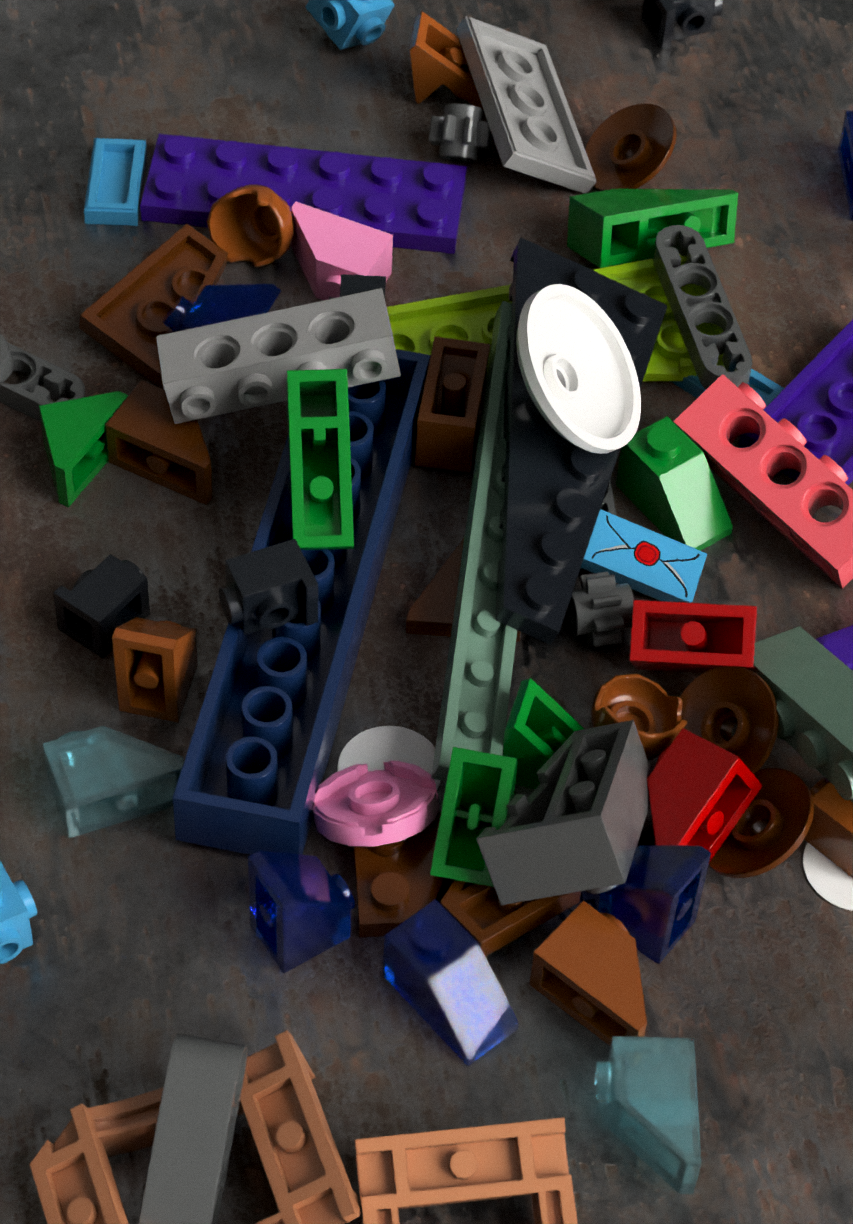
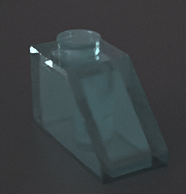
[43,726,185,838]
[595,1036,701,1194]

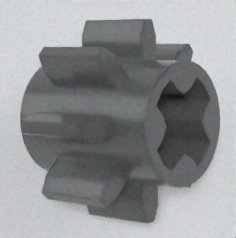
[428,104,492,163]
[567,571,634,647]

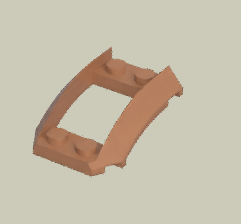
[30,1030,361,1224]
[354,1118,578,1224]

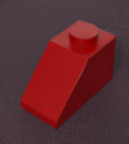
[630,600,757,673]
[647,728,763,888]

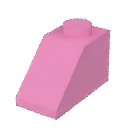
[291,201,393,300]

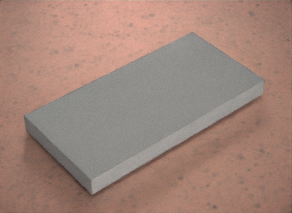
[456,16,597,194]

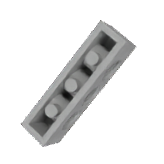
[156,288,401,424]

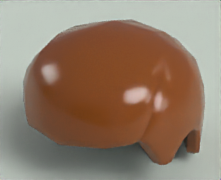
[207,184,295,267]
[591,674,687,760]

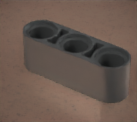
[139,1033,247,1224]

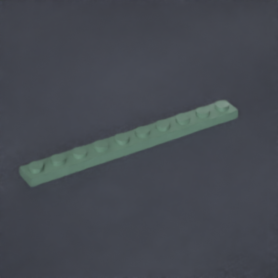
[431,301,517,782]

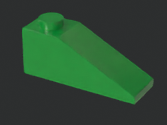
[567,189,738,268]
[286,369,354,550]

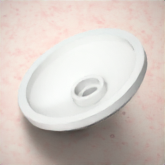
[516,284,641,454]

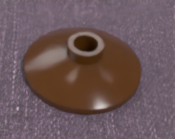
[585,103,676,191]
[680,667,779,774]
[708,768,814,878]

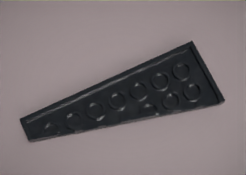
[495,237,668,645]

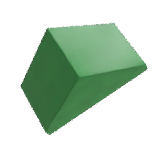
[39,391,129,508]
[502,678,585,789]
[430,747,518,887]

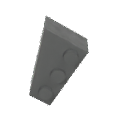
[476,720,652,905]

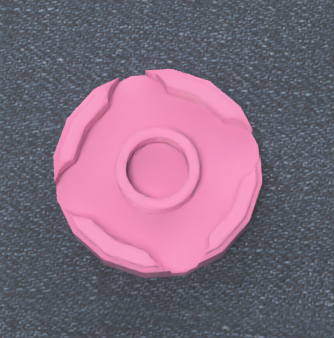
[312,761,440,846]

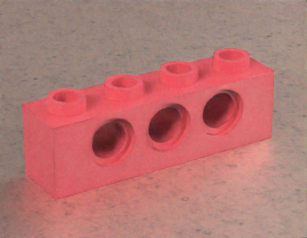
[673,374,853,589]

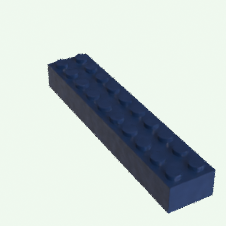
[173,349,431,864]

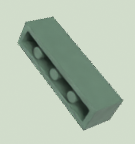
[748,626,853,802]

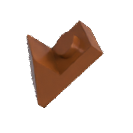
[410,11,484,110]

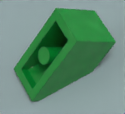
[616,416,733,551]

